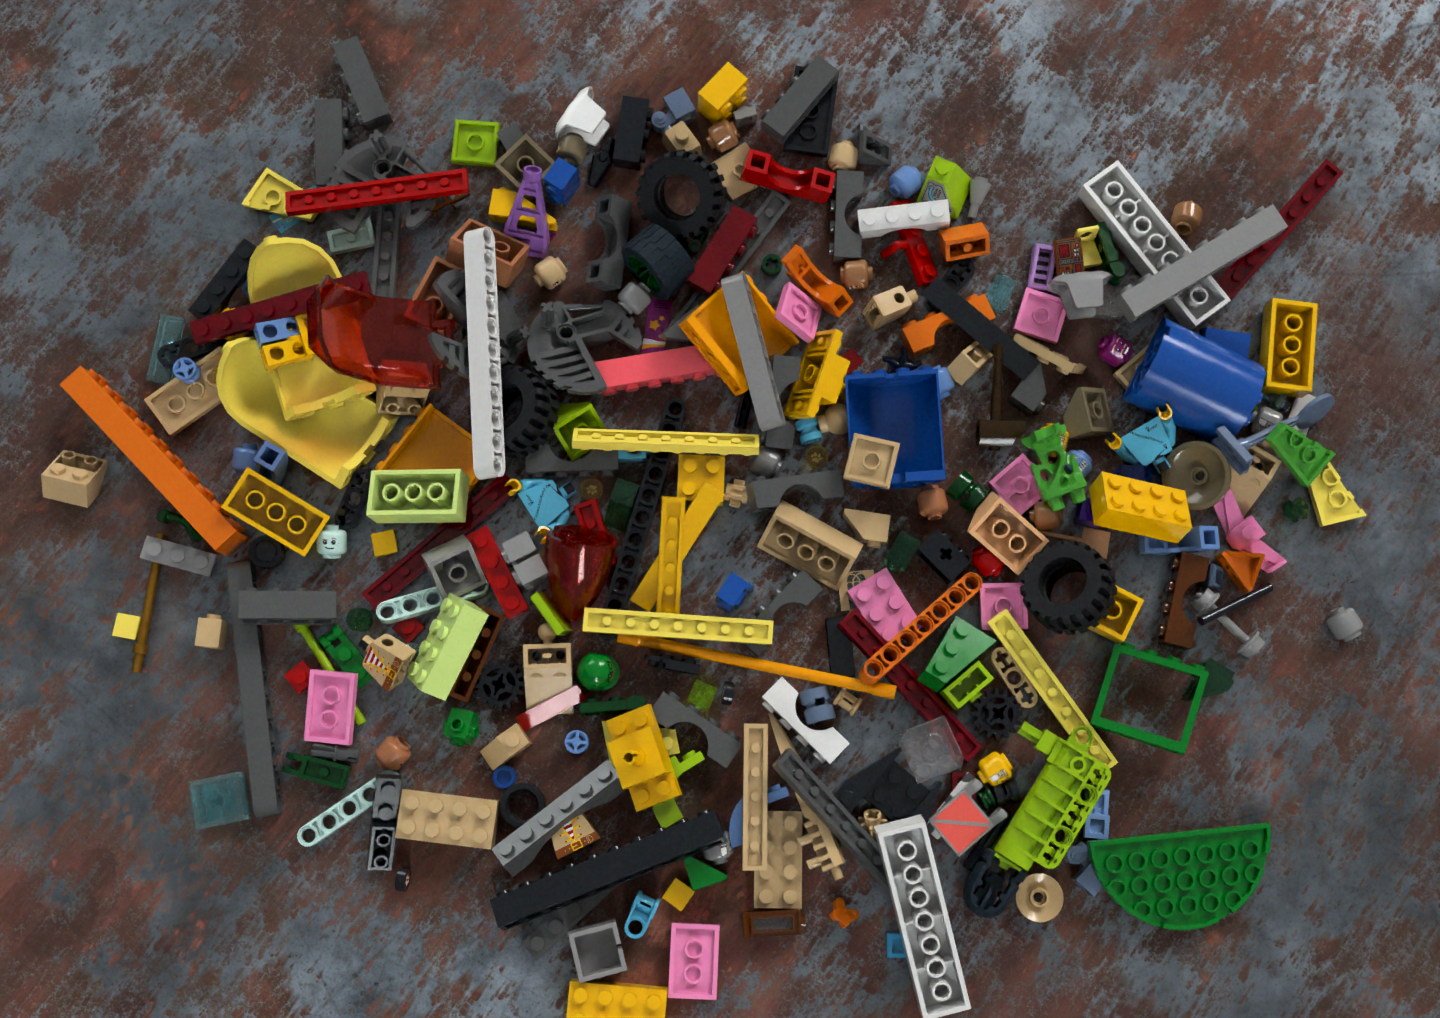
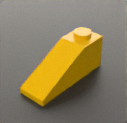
[488,187,558,231]

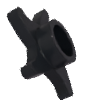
[882,346,922,374]

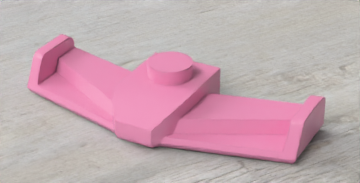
[1213,487,1287,573]

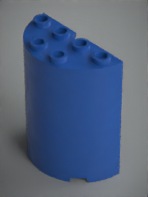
[1121,317,1267,443]
[845,366,946,490]

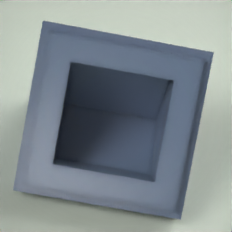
[1200,564,1224,591]

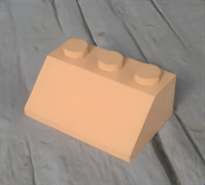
[968,492,1049,576]

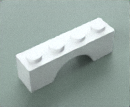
[857,199,950,239]
[761,677,850,764]

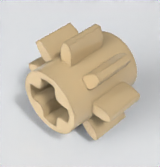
[724,479,748,508]
[858,809,888,839]

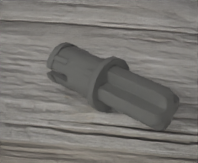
[311,743,360,763]

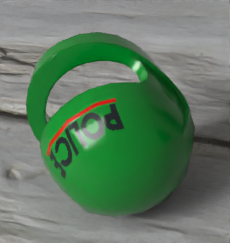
[577,652,620,691]

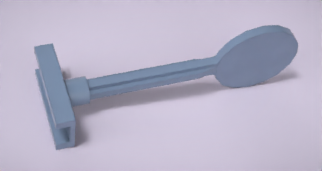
[1211,393,1335,475]

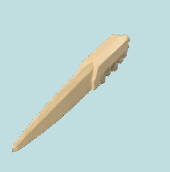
[768,713,846,881]

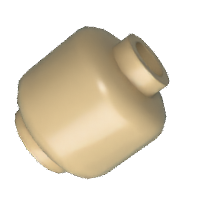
[828,140,858,173]
[533,256,568,290]

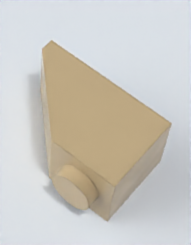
[947,341,993,386]
[842,508,891,548]
[480,723,533,771]

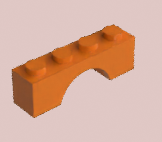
[900,294,996,358]

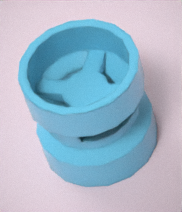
[794,416,823,445]

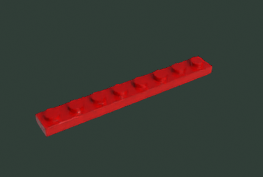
[285,168,470,217]

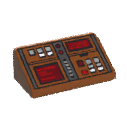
[1053,237,1085,276]

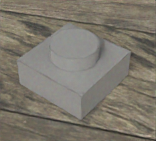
[733,106,757,128]

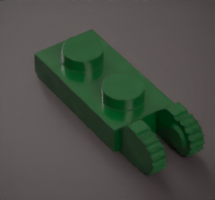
[1094,222,1126,286]
[580,695,646,716]
[281,752,352,790]

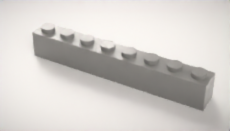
[1115,204,1288,323]

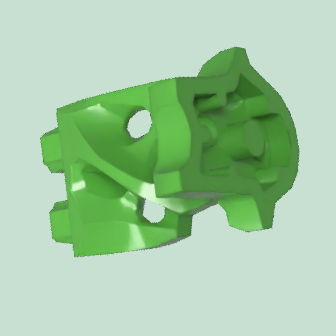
[1021,422,1087,512]

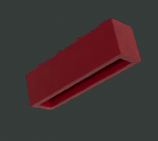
[687,205,759,298]

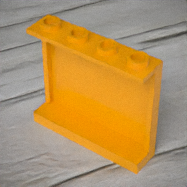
[678,271,799,396]
[374,403,479,526]

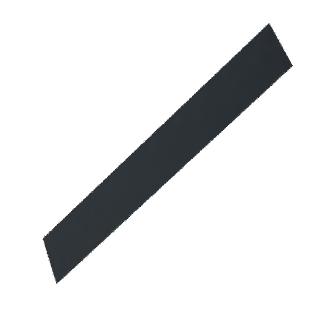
[922,276,1040,380]

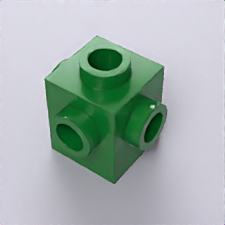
[443,707,480,747]

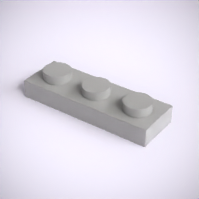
[139,535,217,578]

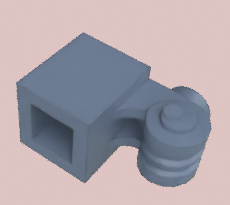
[651,87,696,135]
[1064,841,1102,897]

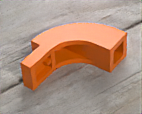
[781,245,853,318]

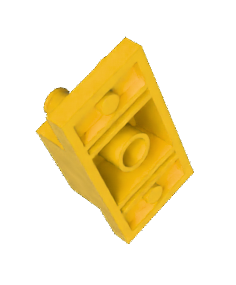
[783,329,850,420]
[606,704,682,812]

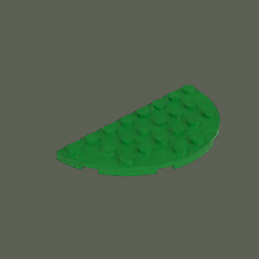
[1086,822,1271,930]

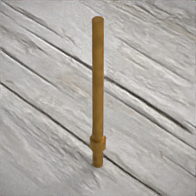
[131,533,166,673]

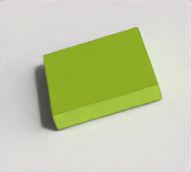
[451,119,500,167]
[530,592,574,635]

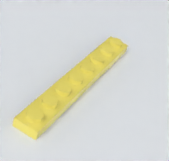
[572,428,759,456]
[582,607,774,645]
[986,608,1118,776]

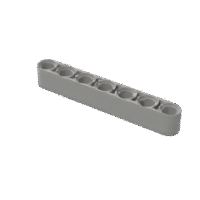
[721,272,785,432]

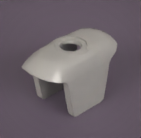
[1047,271,1113,320]

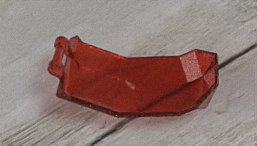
[306,275,455,390]

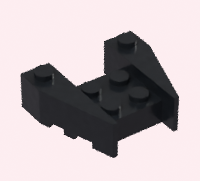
[833,747,943,826]

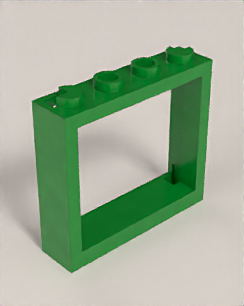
[1090,642,1209,756]

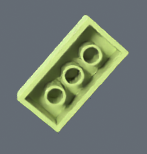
[366,469,470,523]
[407,593,489,701]

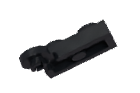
[644,653,700,676]

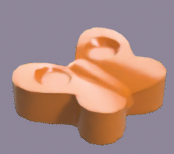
[829,897,859,929]

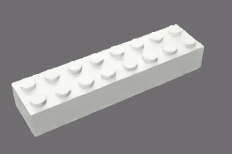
[1077,160,1231,330]
[873,814,971,1018]

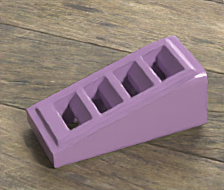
[1027,243,1055,292]

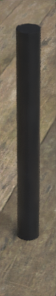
[1197,583,1273,626]

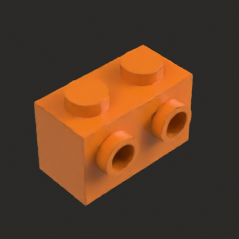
[938,222,990,262]

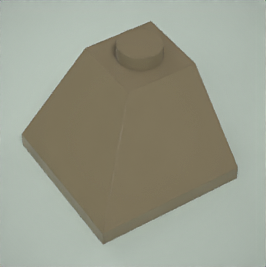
[494,133,555,201]
[1063,387,1115,439]

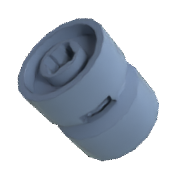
[799,685,836,725]

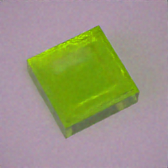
[687,679,717,710]

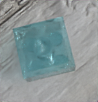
[189,772,252,830]

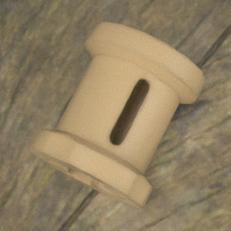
[832,688,863,717]

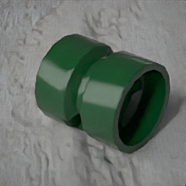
[945,470,989,513]

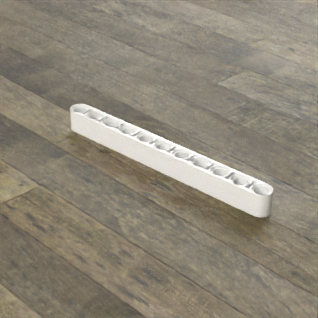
[463,227,505,480]

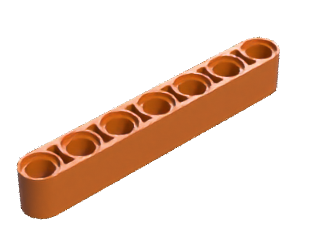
[858,572,983,686]

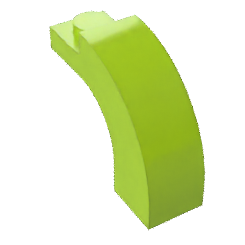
[653,750,705,828]

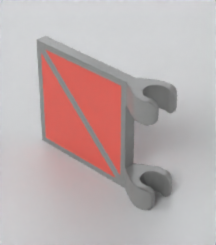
[929,778,1007,857]

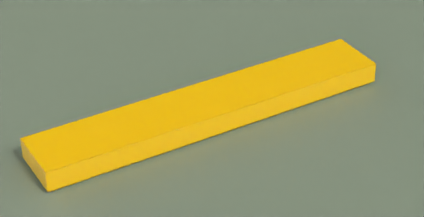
[630,482,725,612]
[656,496,686,614]

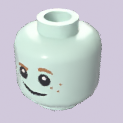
[316,525,347,559]

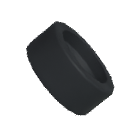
[499,783,546,828]

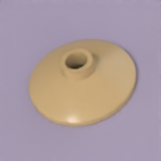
[1015,873,1064,922]

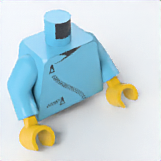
[1105,403,1176,474]
[504,478,577,544]

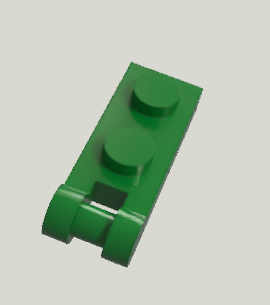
[318,624,374,690]

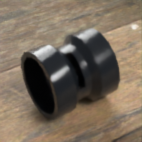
[990,779,1021,807]

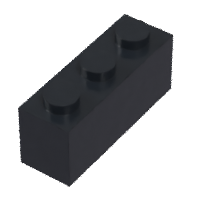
[613,96,654,170]

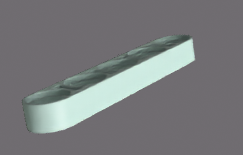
[376,577,490,624]
[297,770,400,847]

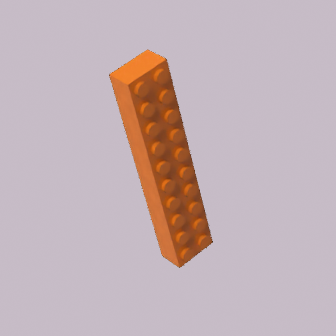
[59,366,249,557]

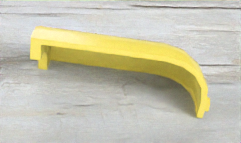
[247,235,377,421]
[216,337,399,490]

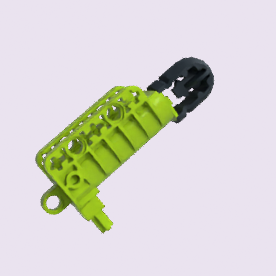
[963,721,1111,918]

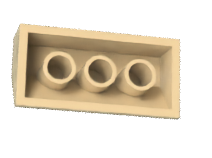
[757,500,864,591]

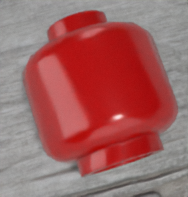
[971,544,1004,578]

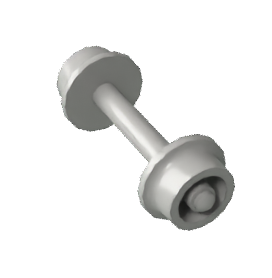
[1191,588,1265,659]

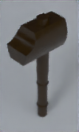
[976,344,1026,451]

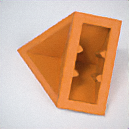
[1214,551,1265,594]

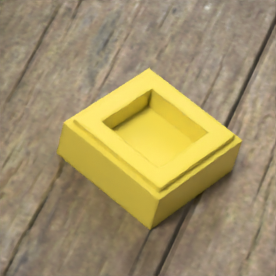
[112,613,141,640]

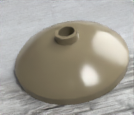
[1162,441,1231,510]

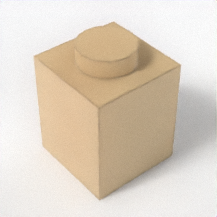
[194,614,228,650]

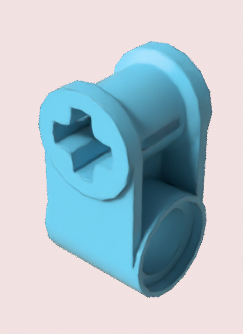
[624,889,661,939]

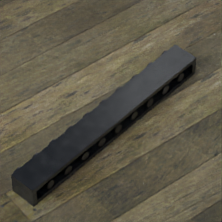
[490,809,728,930]

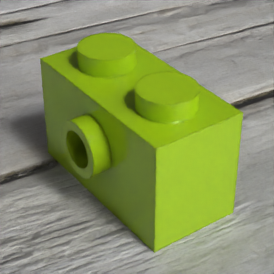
[939,660,994,710]

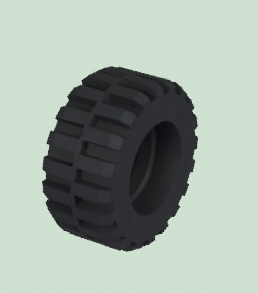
[636,149,727,240]
[468,365,559,458]
[1020,540,1117,635]

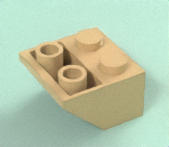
[376,360,433,416]
[41,450,108,508]

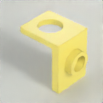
[1074,225,1102,268]

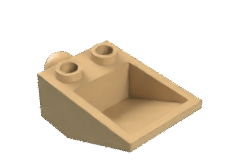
[1212,437,1282,518]
[523,623,574,714]

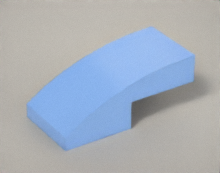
[1083,788,1110,839]

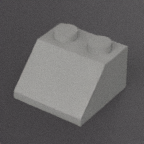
[421,534,488,600]

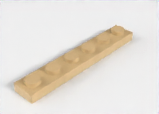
[742,723,768,871]

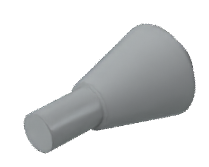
[967,177,992,219]

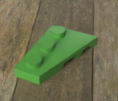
[1265,422,1336,487]

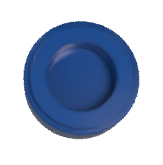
[492,765,517,789]

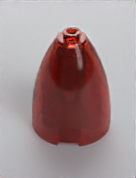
[545,524,617,622]

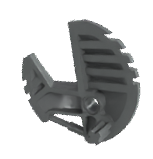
[326,129,437,235]
[427,269,531,381]
[527,300,642,395]

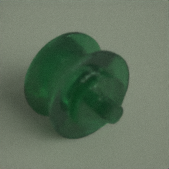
[1283,497,1310,523]
[346,608,373,632]

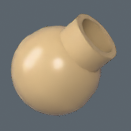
[817,403,848,435]

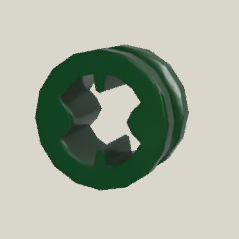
[762,254,782,277]
[976,787,997,811]

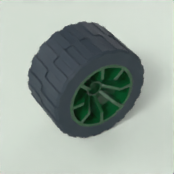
[621,224,695,300]

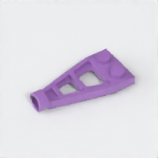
[503,165,550,259]

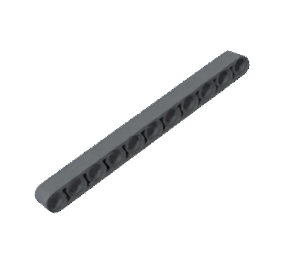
[227,559,283,818]

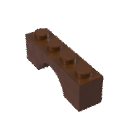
[1156,552,1210,651]

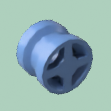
[173,357,201,384]
[565,730,589,754]

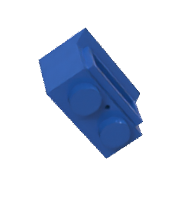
[716,572,754,614]

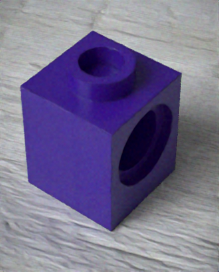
[1073,497,1099,529]

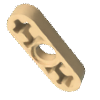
[989,647,1038,709]

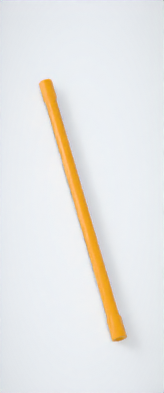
[617,634,897,700]

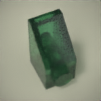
[604,477,640,532]
[883,531,921,573]
[1181,658,1235,702]

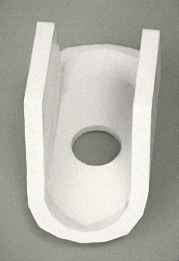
[555,86,610,146]

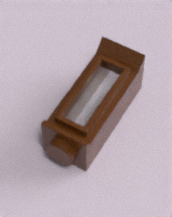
[742,909,806,938]

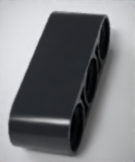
[825,616,856,678]

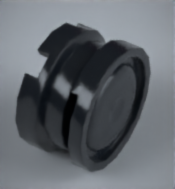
[249,535,286,570]

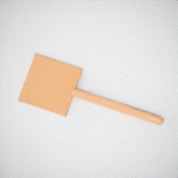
[1039,527,1111,559]

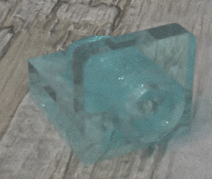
[987,274,1017,313]

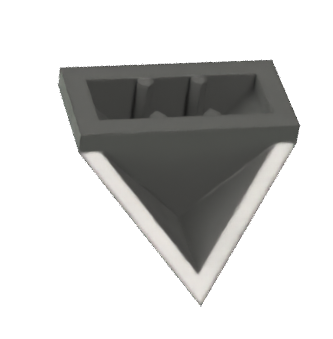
[857,122,892,166]

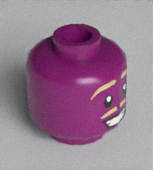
[1097,333,1133,367]

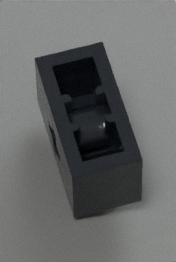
[915,530,971,585]

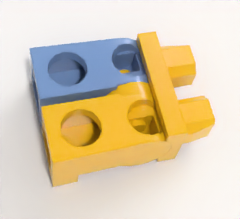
[253,315,325,372]

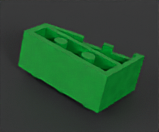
[917,616,996,693]

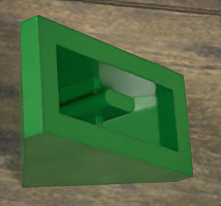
[683,856,728,891]

